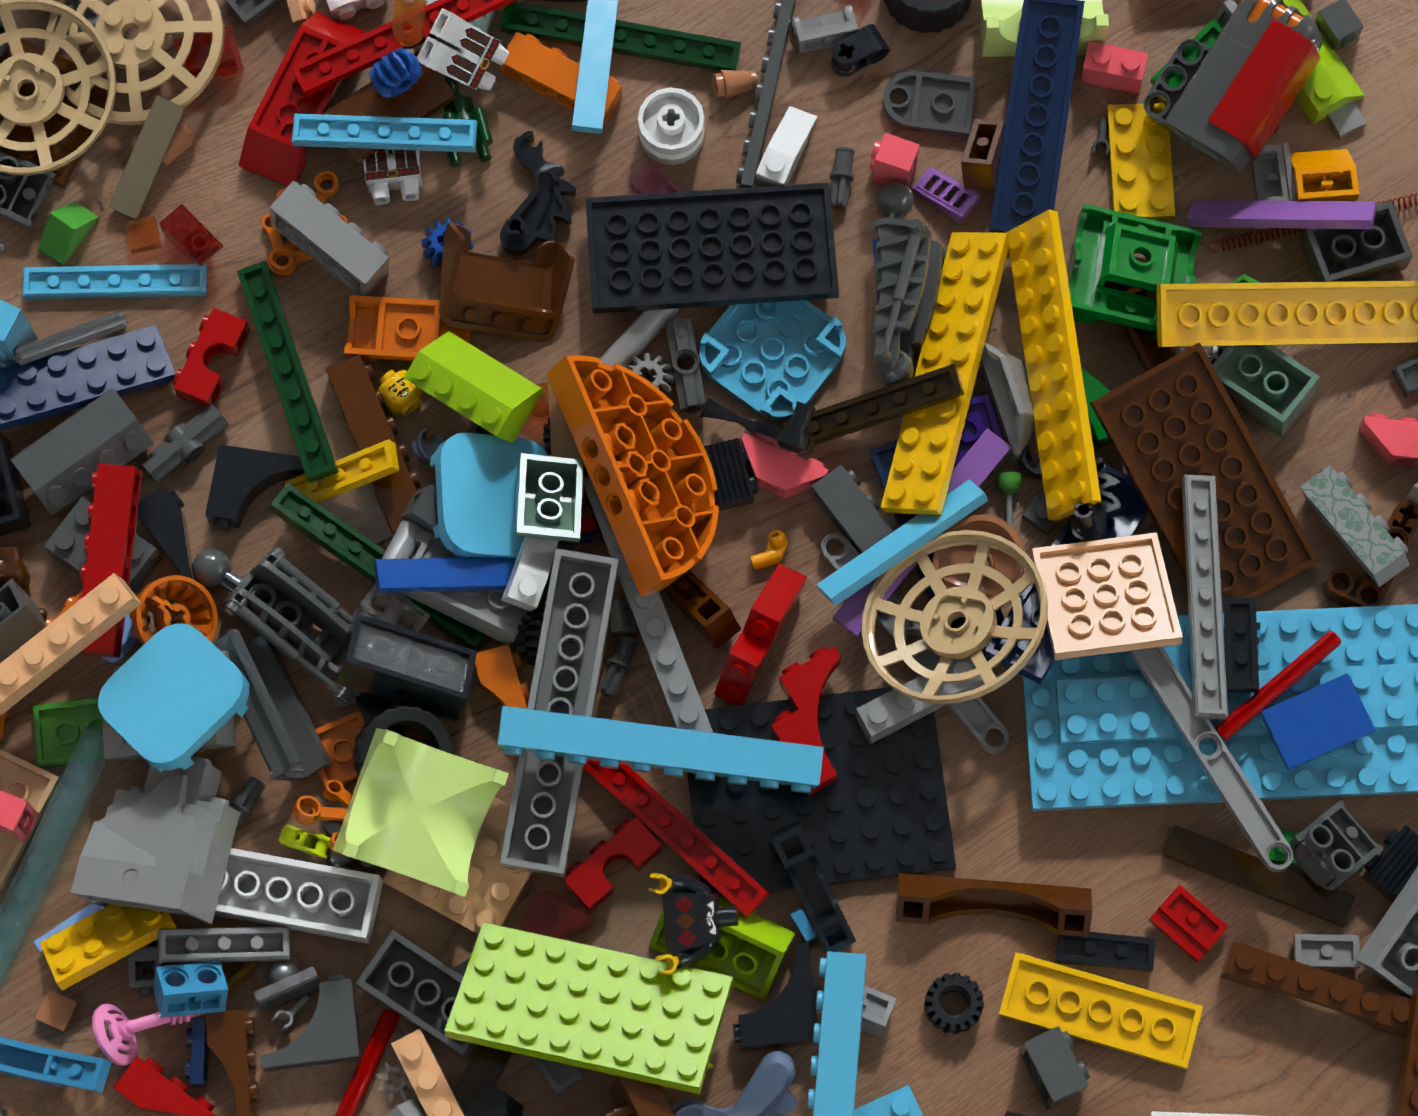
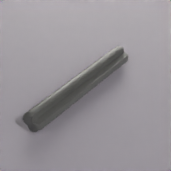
[13,311,127,365]

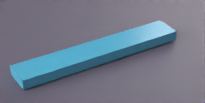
[572,0,618,134]
[292,114,477,152]
[22,264,208,300]
[817,479,988,606]

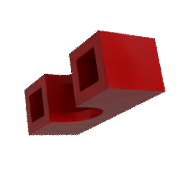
[173,307,250,408]
[564,817,662,913]

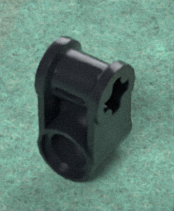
[831,24,890,77]

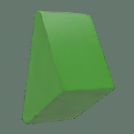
[38,201,99,266]

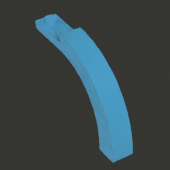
[0,1037,112,1094]

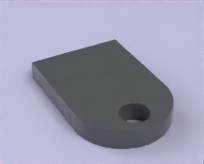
[883,70,977,138]

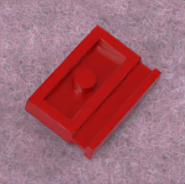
[1148,884,1228,963]

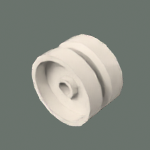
[638,87,705,165]

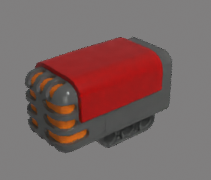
[1144,0,1323,175]

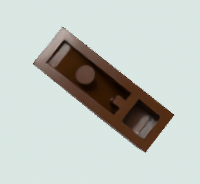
[663,570,741,649]

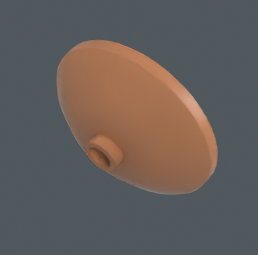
[933,514,1025,601]

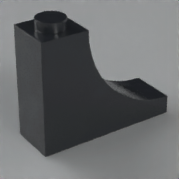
[205,444,305,531]
[733,943,819,1051]

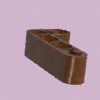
[1322,500,1418,608]

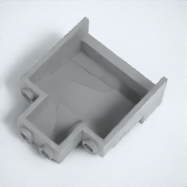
[70,757,240,924]

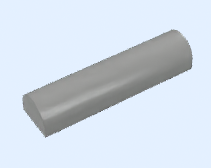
[600,308,679,367]
[157,927,290,964]

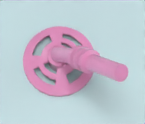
[92,1004,226,1066]

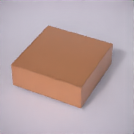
[34,989,79,1033]

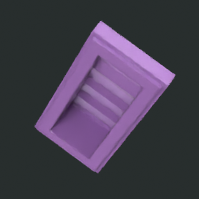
[912,166,980,225]

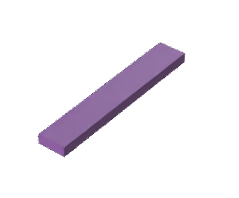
[1187,200,1376,229]

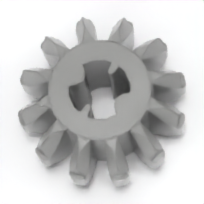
[625,353,674,395]

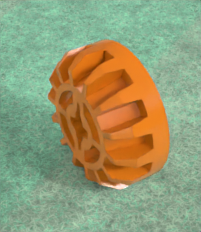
[129,575,218,647]

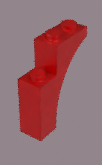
[714,563,807,705]
[771,646,841,796]

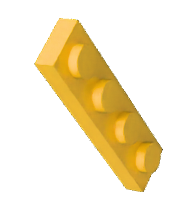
[285,439,399,504]

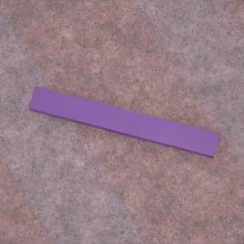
[833,428,1012,638]

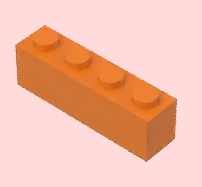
[499,32,622,127]

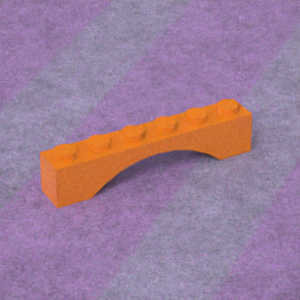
[475,644,530,709]

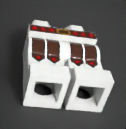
[417,8,509,91]
[363,149,423,205]

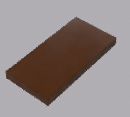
[321,49,456,164]

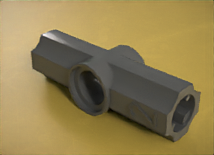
[665,317,706,414]
[139,404,229,484]

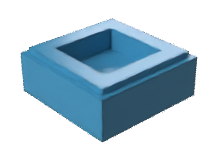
[790,909,818,945]

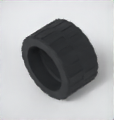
[884,0,971,33]
[352,706,454,776]

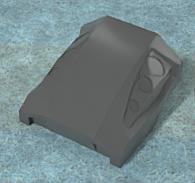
[0,152,56,228]
[1290,800,1384,891]

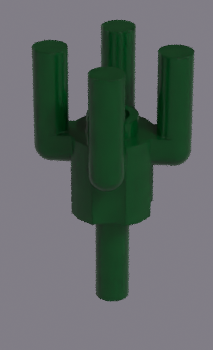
[443,74,493,167]

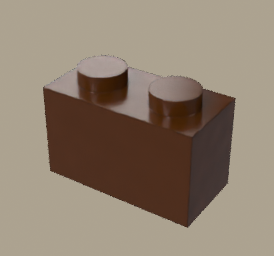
[961,119,1005,190]

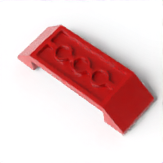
[238,11,367,187]

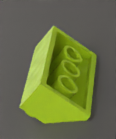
[1283,0,1364,125]
[404,331,544,443]
[648,897,795,1001]

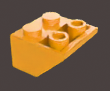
[1290,149,1360,201]

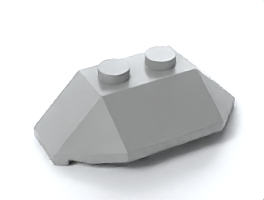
[979,343,1035,464]

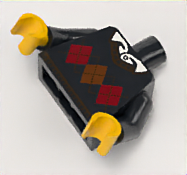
[649,873,739,975]

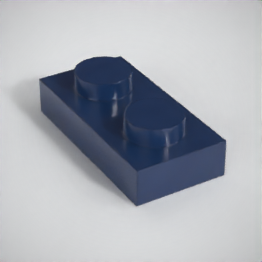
[185,1019,209,1088]

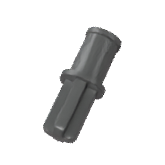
[830,147,855,208]
[599,635,639,698]
[230,777,265,833]

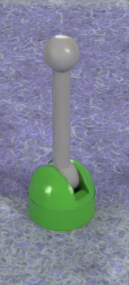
[997,472,1022,528]

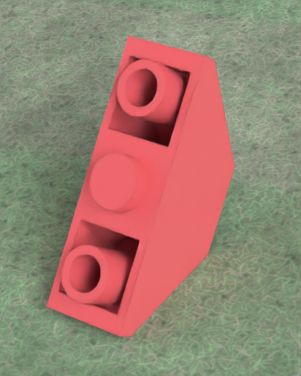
[1359,413,1418,468]
[741,433,829,498]

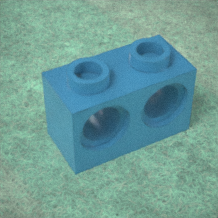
[153,961,228,1018]

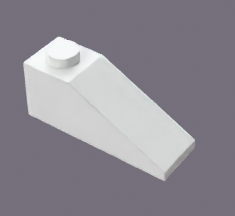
[756,106,818,187]
[501,536,559,612]

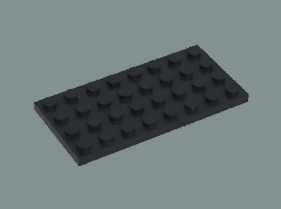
[585,182,839,314]

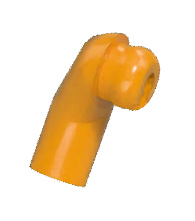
[750,530,788,571]

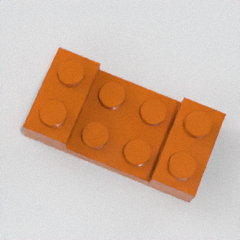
[344,295,472,363]

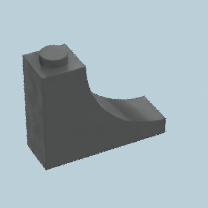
[261,975,362,1072]

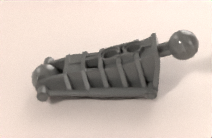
[873,181,946,386]
[192,548,362,707]

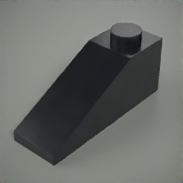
[137,486,195,580]

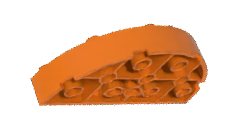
[546,355,719,597]

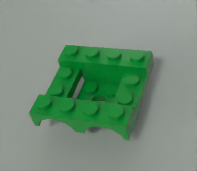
[1068,204,1202,340]

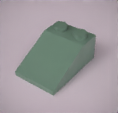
[1212,345,1320,437]
[515,453,583,542]

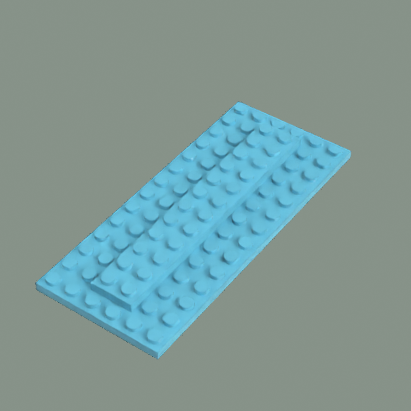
[1022,604,1418,811]

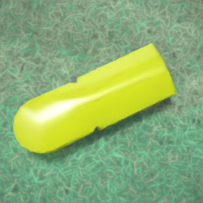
[279,825,331,860]

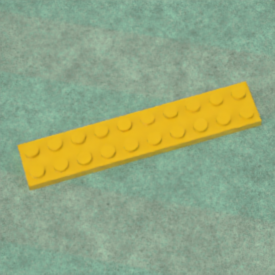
[1006,209,1101,521]
[881,232,1009,516]
[1156,281,1418,347]

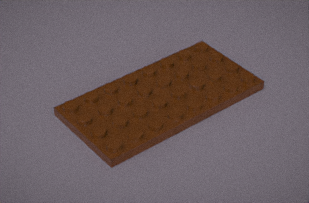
[1090,342,1320,613]

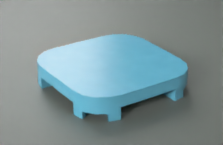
[699,300,846,422]
[430,432,548,558]
[98,623,251,772]

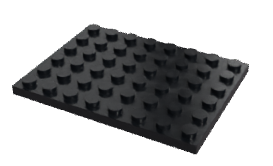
[687,687,956,898]

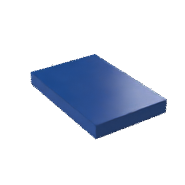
[1260,673,1376,771]

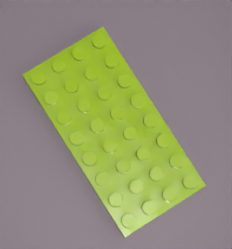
[444,922,733,1094]

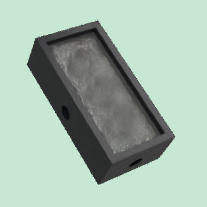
[335,613,477,721]

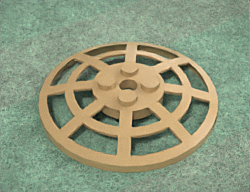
[0,0,116,175]
[45,0,225,125]
[861,530,1048,704]

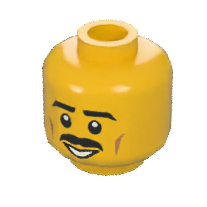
[378,370,423,416]

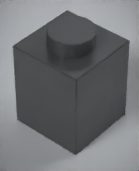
[1315,0,1364,51]

